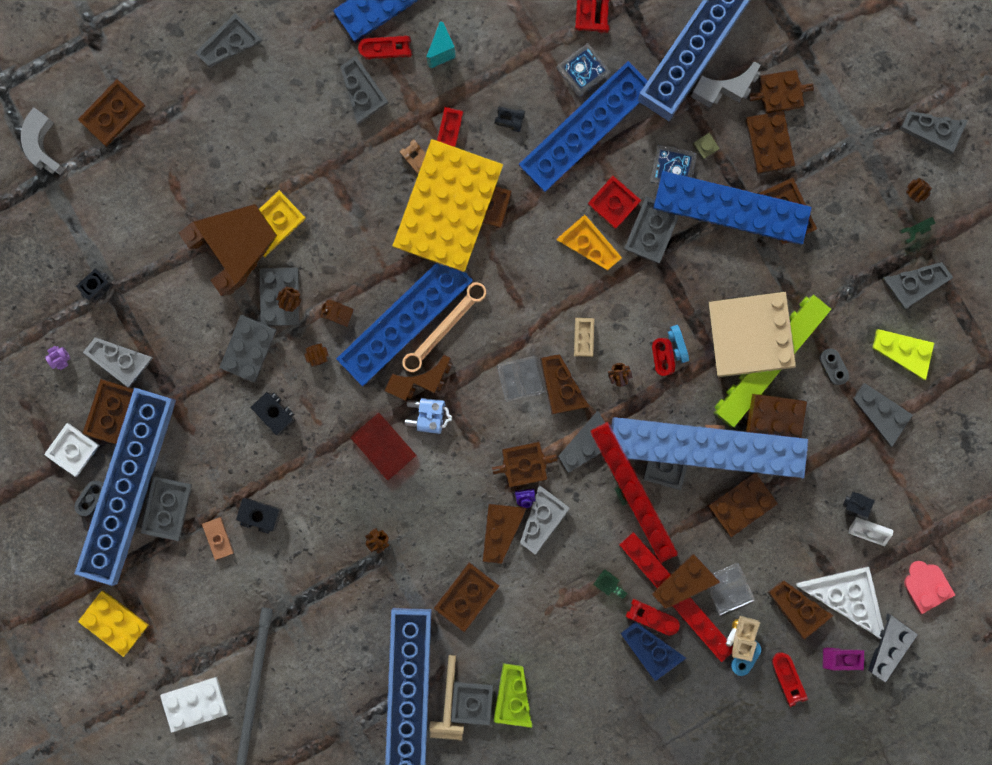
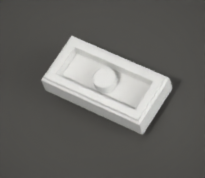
[849,517,893,546]

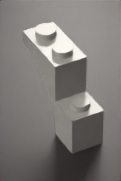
[691,62,761,108]

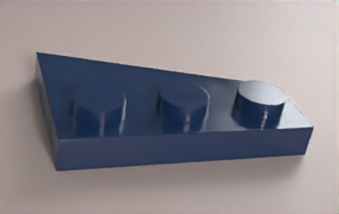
[620,622,686,681]

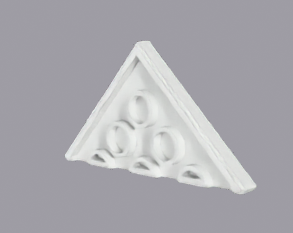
[796,567,884,639]

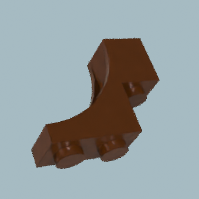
[385,355,453,401]

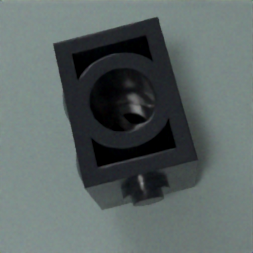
[76,268,114,303]
[843,492,875,521]

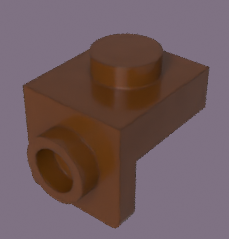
[321,300,354,327]

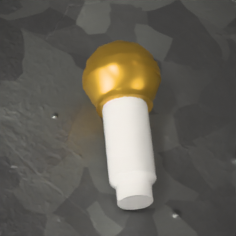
[726,619,739,647]

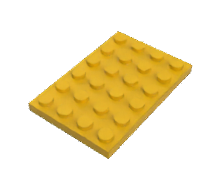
[392,139,503,273]

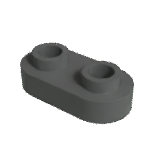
[819,349,849,385]
[74,481,104,516]

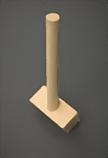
[429,655,464,740]

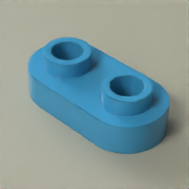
[667,325,689,363]
[731,641,761,676]

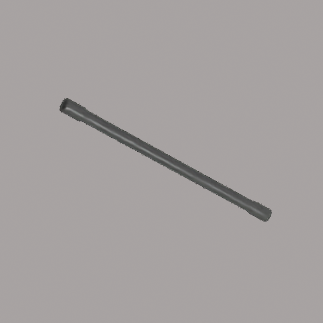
[236,607,273,765]

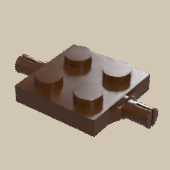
[749,70,814,114]
[492,442,557,487]

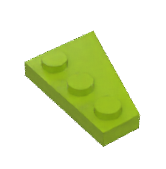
[494,663,532,728]

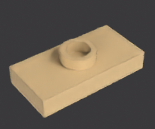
[574,318,595,357]

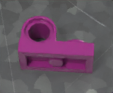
[822,648,864,670]

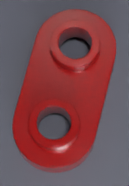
[652,338,676,376]

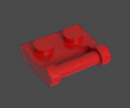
[575,0,611,33]

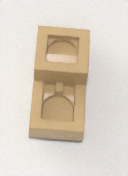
[732,616,760,661]

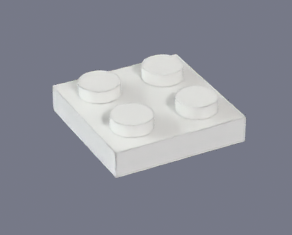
[44,423,100,477]

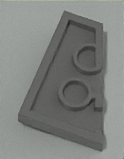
[900,111,968,155]
[853,383,913,447]

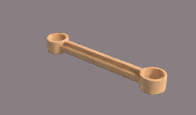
[403,282,486,373]

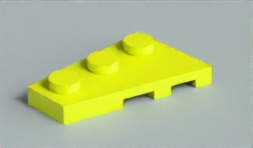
[872,329,934,380]

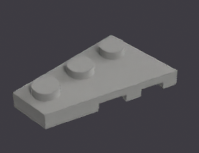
[83,338,153,388]
[520,485,571,555]

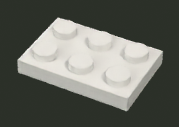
[160,677,228,733]

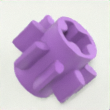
[45,346,70,370]

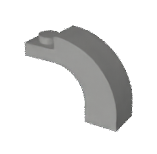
[21,107,65,175]

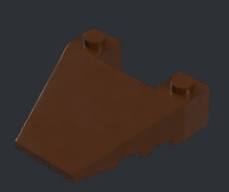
[179,204,277,296]

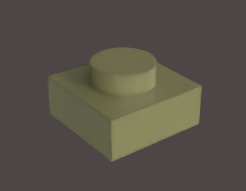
[693,133,720,160]

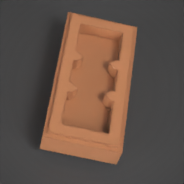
[202,517,234,560]

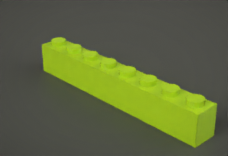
[714,295,831,428]

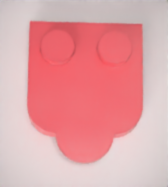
[904,561,955,614]

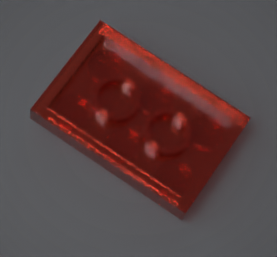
[350,412,417,481]

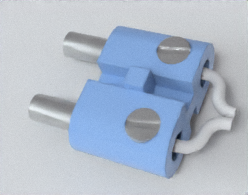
[405,398,452,434]

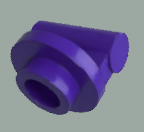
[515,489,536,508]

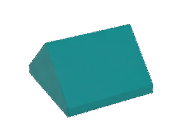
[426,21,456,68]

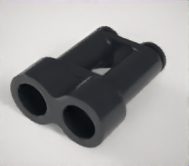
[494,106,525,132]

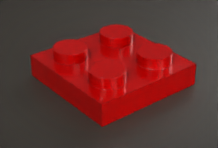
[587,176,641,230]

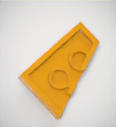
[556,215,622,270]

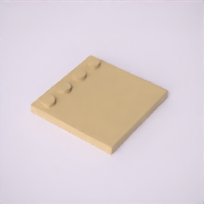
[709,292,796,377]

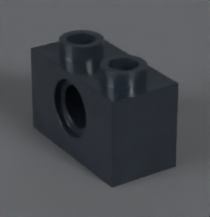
[250,392,296,436]
[236,498,282,534]

